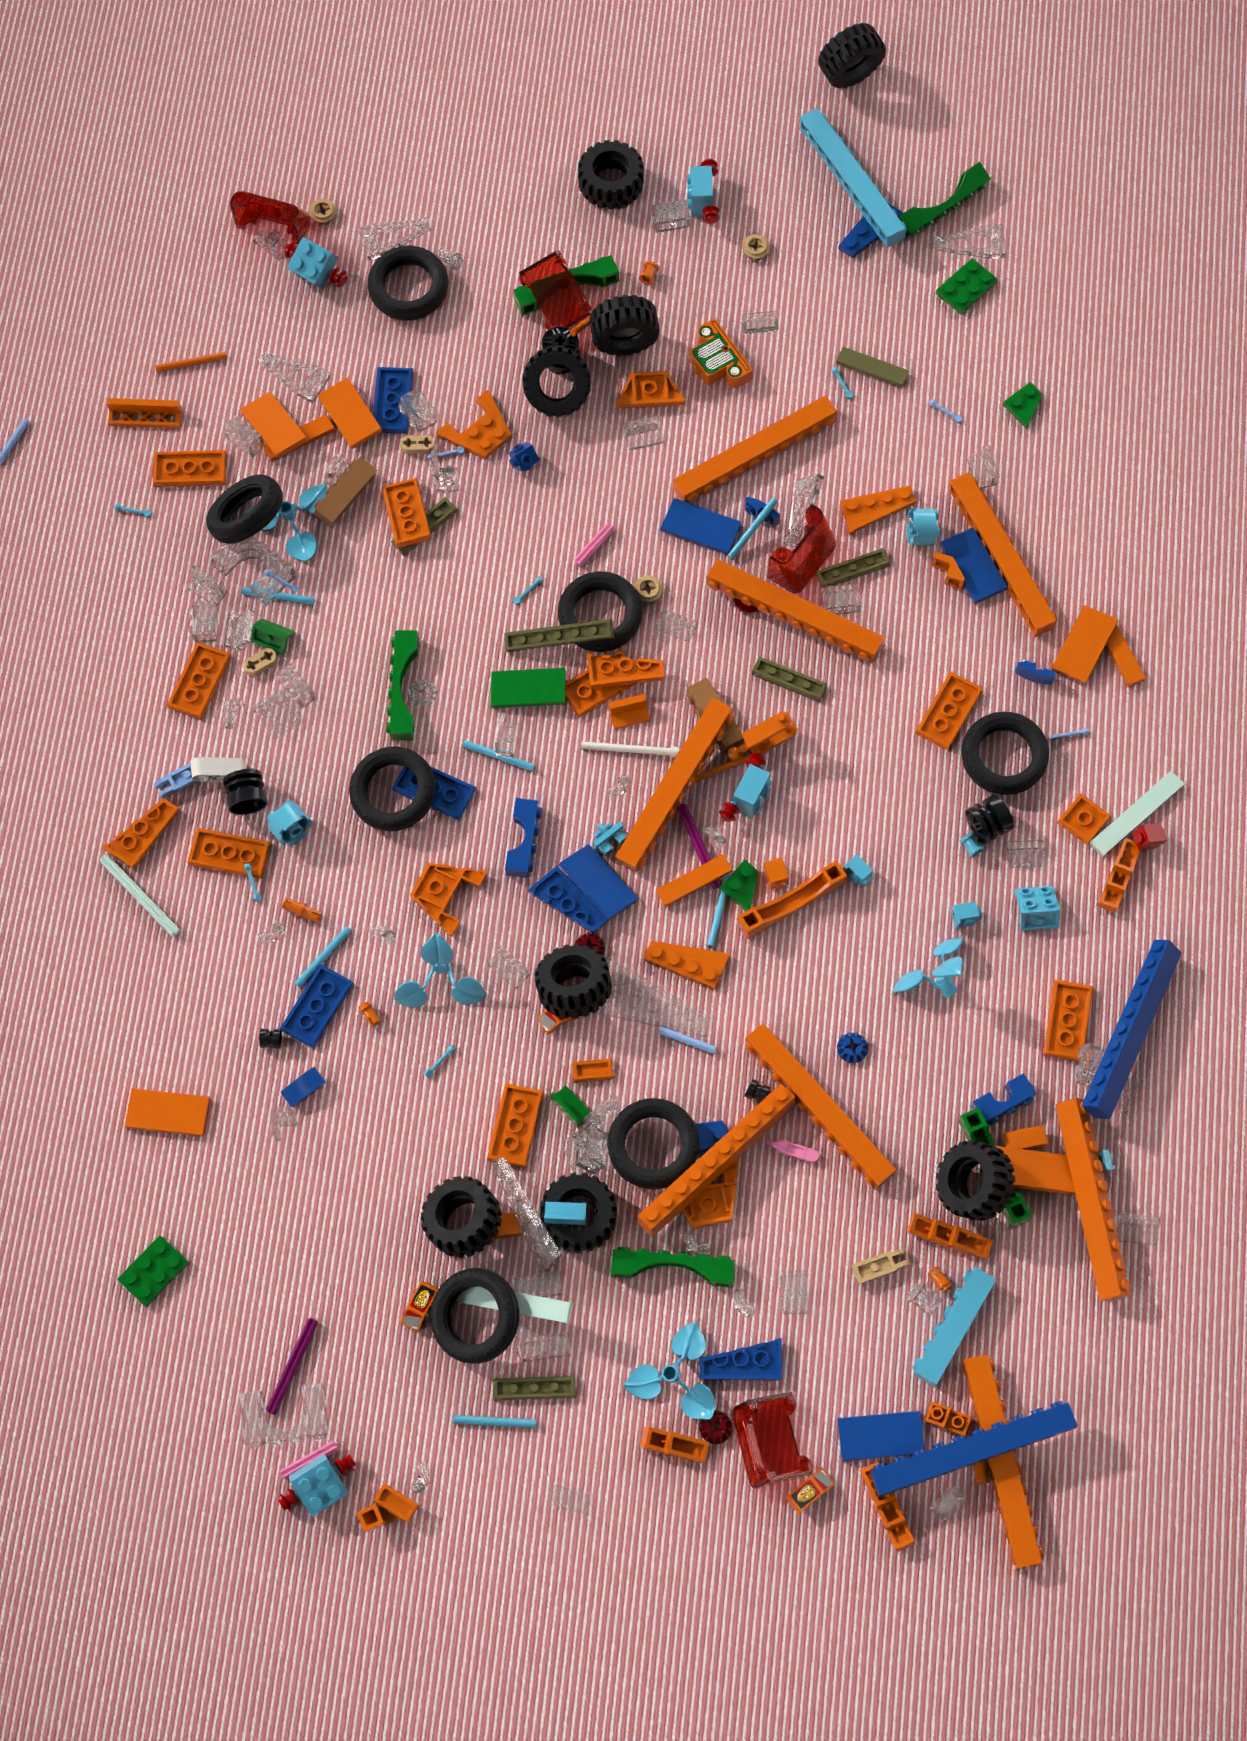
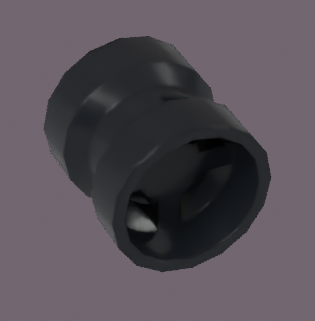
[259,1028,282,1049]
[744,1079,771,1104]

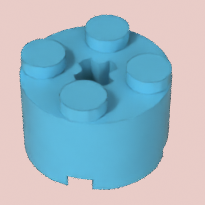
[906,509,940,546]
[267,800,312,846]

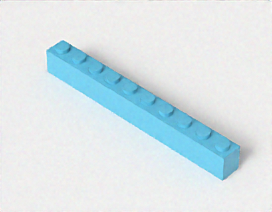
[800,108,907,248]

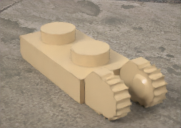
[851,1248,911,1285]

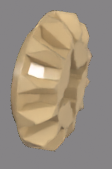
[309,199,337,224]
[742,234,770,260]
[634,575,663,603]

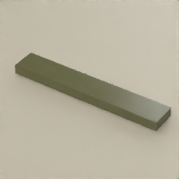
[504,619,614,652]

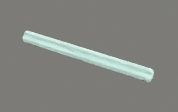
[100,854,180,937]

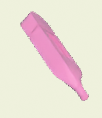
[766,1140,819,1163]

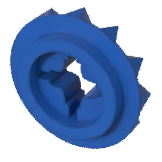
[837,1032,868,1063]

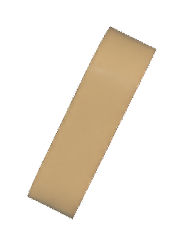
[401,435,435,454]
[243,648,277,676]

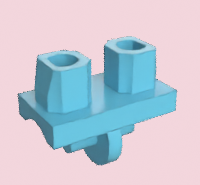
[593,821,627,856]

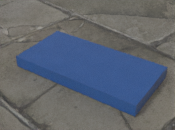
[373,367,413,434]
[660,498,742,555]
[940,528,1008,604]
[392,766,476,821]
[559,844,638,921]
[280,964,354,1049]
[837,1411,925,1461]

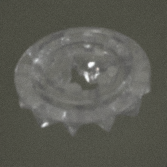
[407,679,438,708]

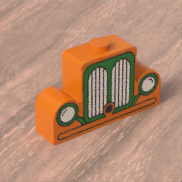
[689,318,753,388]

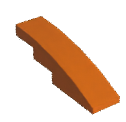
[1098,838,1141,913]
[906,1213,993,1260]
[860,1462,915,1553]

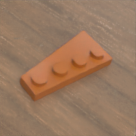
[840,485,915,535]
[586,653,665,689]
[102,798,180,870]
[643,941,730,990]

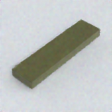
[836,347,909,388]
[391,497,458,556]
[815,548,890,590]
[751,656,827,702]
[493,1376,576,1400]

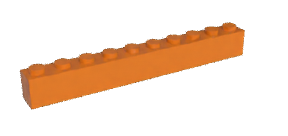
[673,395,837,503]
[948,472,1057,637]
[706,559,884,662]
[615,697,734,872]
[745,1023,896,1189]
[637,1084,795,1238]
[1055,1098,1131,1302]
[962,1354,1044,1570]

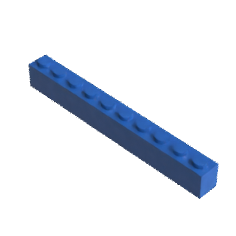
[1081,940,1182,1119]
[870,1401,1078,1497]

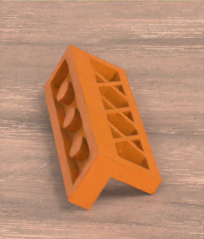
[107,398,182,428]

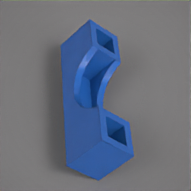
[505,798,542,878]

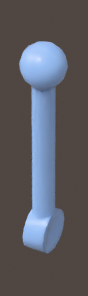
[929,399,962,423]
[428,447,465,461]
[264,569,299,593]
[1050,728,1089,740]

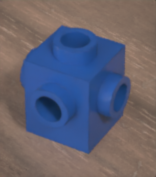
[508,442,540,471]

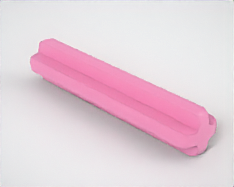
[574,523,614,567]
[280,1441,339,1480]

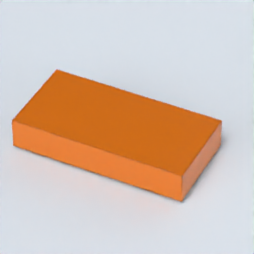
[572,1058,613,1083]
[373,1483,420,1524]

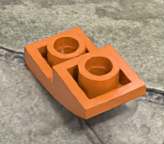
[1002,1125,1049,1150]
[925,1401,973,1437]

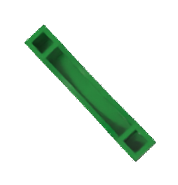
[898,162,991,238]
[513,255,619,316]
[386,630,419,741]
[958,1107,1032,1229]
[611,1247,734,1288]

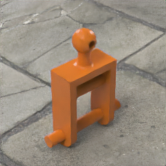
[728,712,798,760]

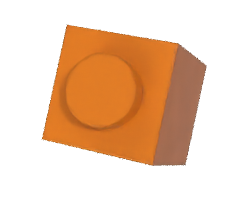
[763,857,789,890]

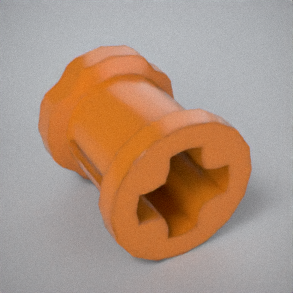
[639,261,659,285]

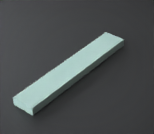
[1090,771,1185,857]
[457,1286,573,1323]

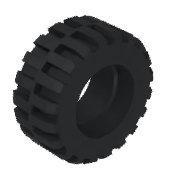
[818,23,886,89]
[578,140,644,209]
[589,295,660,356]
[522,346,591,417]
[535,944,612,1019]
[936,1140,1015,1221]
[540,1172,617,1253]
[420,1176,502,1258]

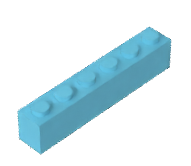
[912,1267,996,1388]

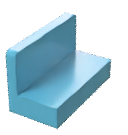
[544,1202,586,1225]

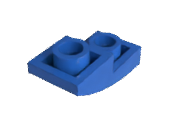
[744,497,780,527]
[1015,660,1055,685]
[280,1067,326,1108]

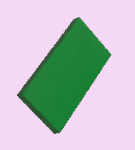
[491,668,566,708]

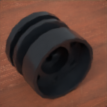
[542,326,580,374]
[223,769,268,815]
[965,794,1014,844]

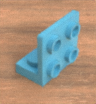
[1015,886,1060,931]

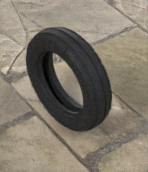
[368,245,448,321]
[206,474,283,544]
[558,571,643,652]
[961,711,1049,795]
[349,746,436,831]
[607,1098,699,1189]
[430,1268,520,1364]

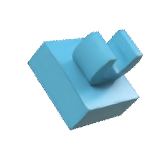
[1098,1150,1116,1174]

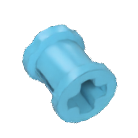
[960,832,985,858]

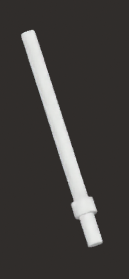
[581,741,681,758]

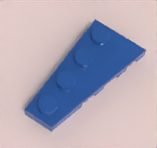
[838,204,903,258]
[528,866,608,934]
[700,1338,782,1381]

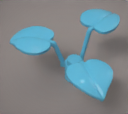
[246,484,328,561]
[394,933,487,1008]
[893,937,963,998]
[623,1322,715,1419]

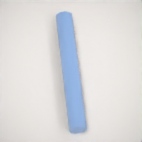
[0,418,30,465]
[659,1026,716,1054]

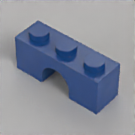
[971,1073,1036,1126]

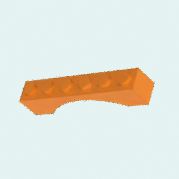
[737,860,847,939]

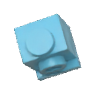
[843,855,873,886]
[951,902,982,930]

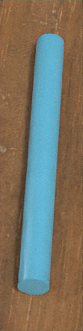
[727,497,778,560]
[241,587,315,605]
[462,740,535,772]
[707,874,730,948]
[294,926,351,988]
[453,1415,536,1428]

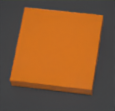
[1057,794,1111,846]

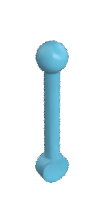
[832,367,853,399]
[114,504,151,518]
[513,577,543,605]
[244,863,261,902]
[424,1045,455,1077]

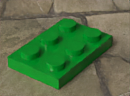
[936,258,998,315]
[117,1235,189,1308]

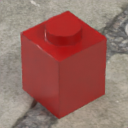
[1132,823,1167,850]

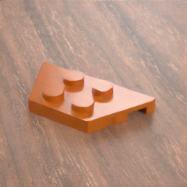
[616,371,685,408]

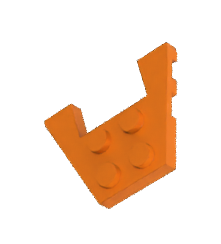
[436,390,512,459]
[410,863,488,937]
[667,1160,739,1229]

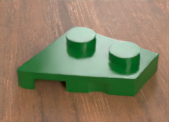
[1003,382,1042,428]
[719,859,759,912]

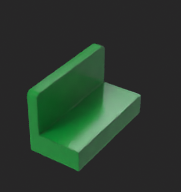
[249,619,294,654]
[550,1085,592,1128]

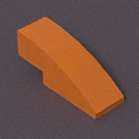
[640,1427,709,1463]

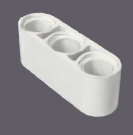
[190,757,245,782]

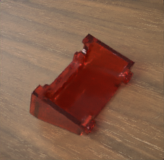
[229,191,310,244]
[518,250,593,331]
[767,504,836,593]
[732,1392,813,1489]

